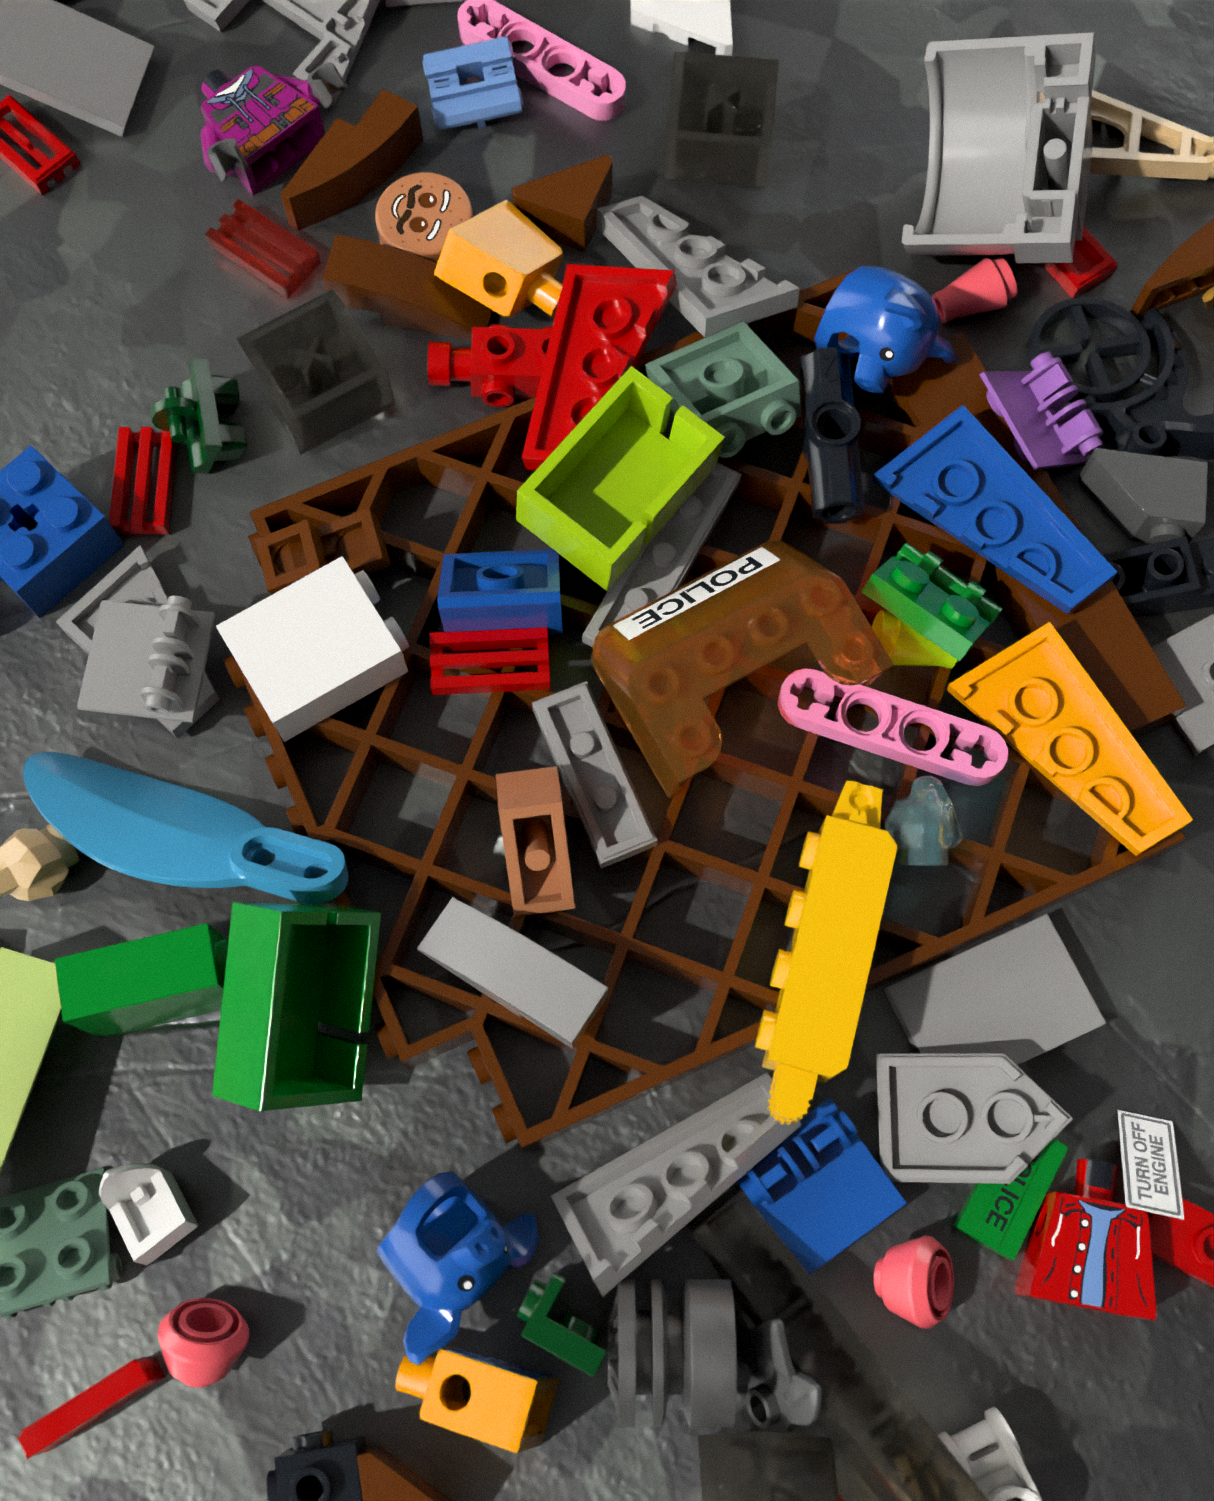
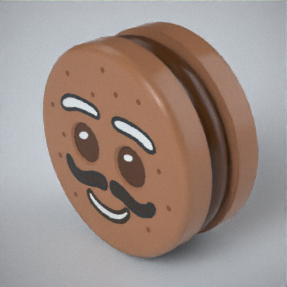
[375,172,473,263]

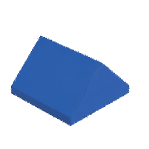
[437,549,563,636]

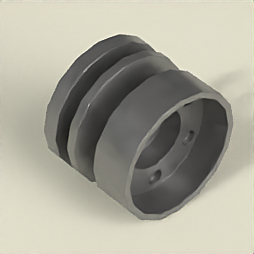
[608,1280,737,1427]

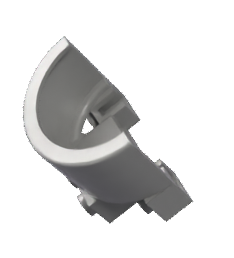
[902,32,1096,263]

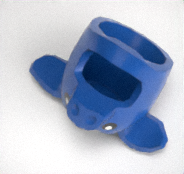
[814,266,958,393]
[376,1171,538,1365]

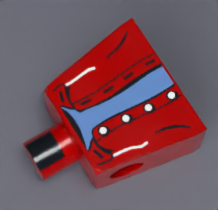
[1014,1159,1156,1320]

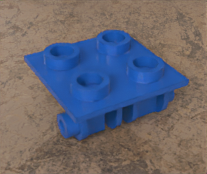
[737,1098,907,1279]

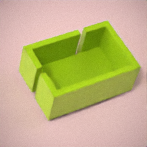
[516,366,725,591]

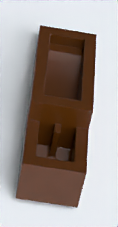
[280,89,423,231]
[322,234,494,341]

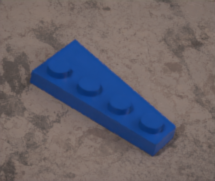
[873,405,1118,615]

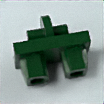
[151,358,247,474]

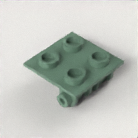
[0,1167,123,1319]

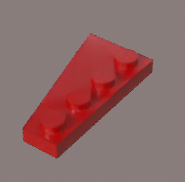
[522,264,677,470]

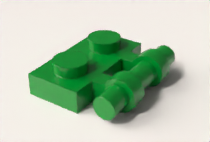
[861,542,1003,661]

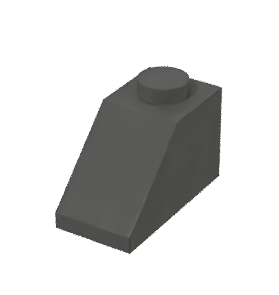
[1079,448,1208,544]

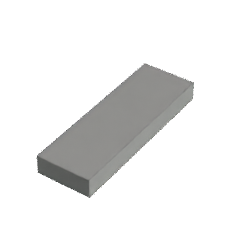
[532,681,658,869]

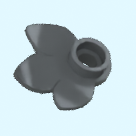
[735,1311,822,1438]

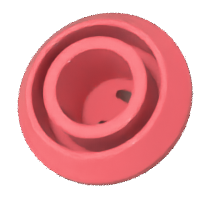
[874,1236,954,1329]
[158,1298,250,1388]

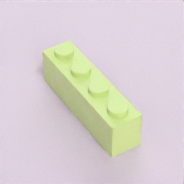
[0,947,62,1174]

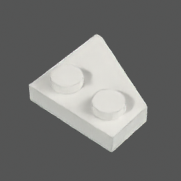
[630,0,733,59]

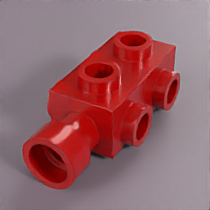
[427,324,553,407]

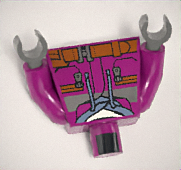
[200,62,348,196]

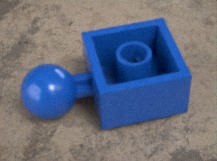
[0,445,124,618]

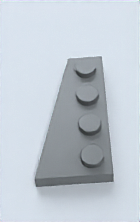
[596,196,800,337]
[551,1073,801,1297]

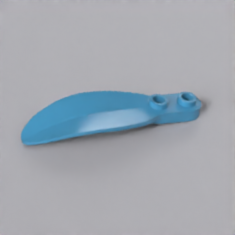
[23,752,349,905]

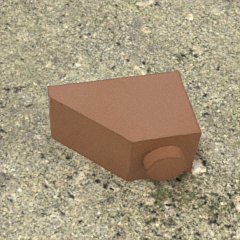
[496,766,575,917]

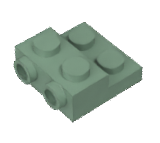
[645,321,801,458]

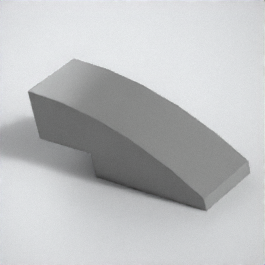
[417,897,608,1049]

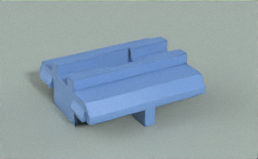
[422,36,524,131]

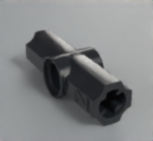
[799,347,865,524]

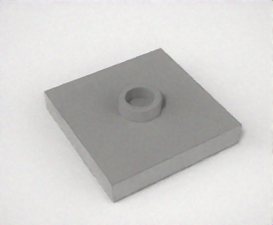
[1152,614,1214,756]

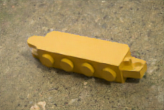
[755,780,898,1126]

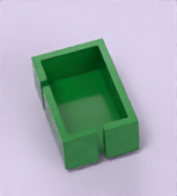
[212,902,381,1111]

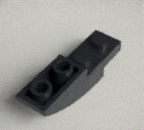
[1102,536,1214,617]

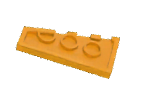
[947,622,1193,856]

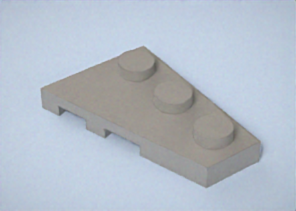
[56,546,220,739]

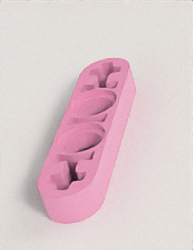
[458,0,626,121]
[778,668,1008,786]

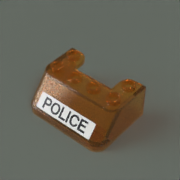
[591,541,894,798]

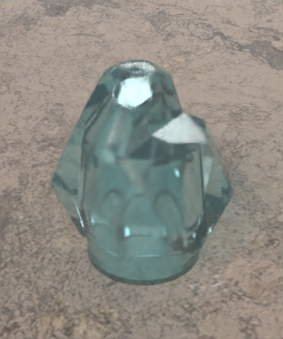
[885,776,963,866]

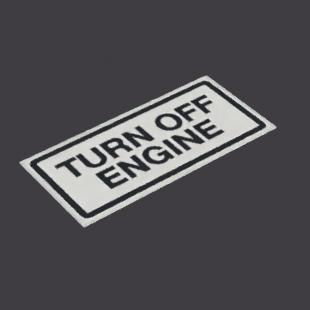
[1117,1110,1185,1220]

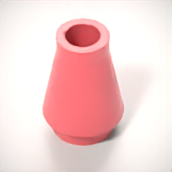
[932,257,1017,323]

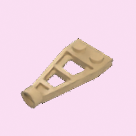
[1039,90,1214,180]

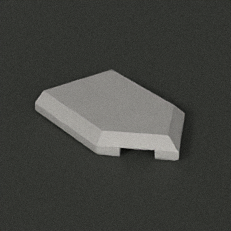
[876,1053,1073,1184]

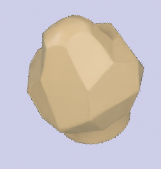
[0,824,79,901]

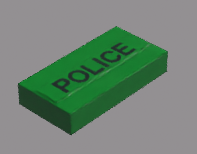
[952,1138,1069,1261]

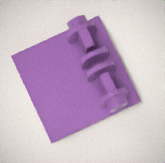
[980,351,1104,470]

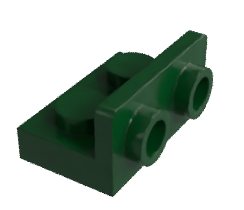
[516,1272,607,1377]

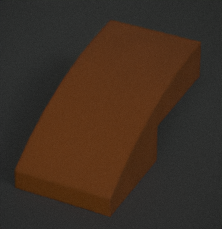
[255,507,391,594]

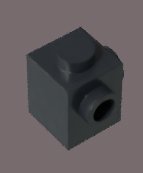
[267,1430,366,1501]

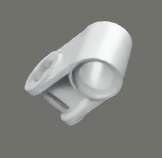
[935,1407,1043,1501]

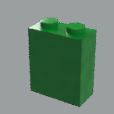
[54,923,229,1039]

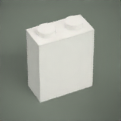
[216,556,410,742]

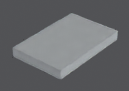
[0,0,154,137]
[884,914,1106,1065]

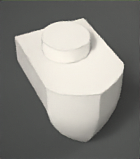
[99,1162,199,1266]

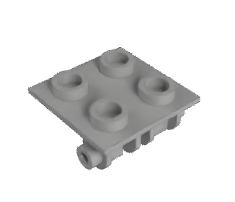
[77,596,216,723]

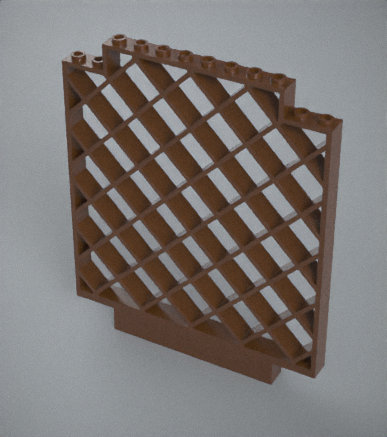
[223,269,1186,1152]

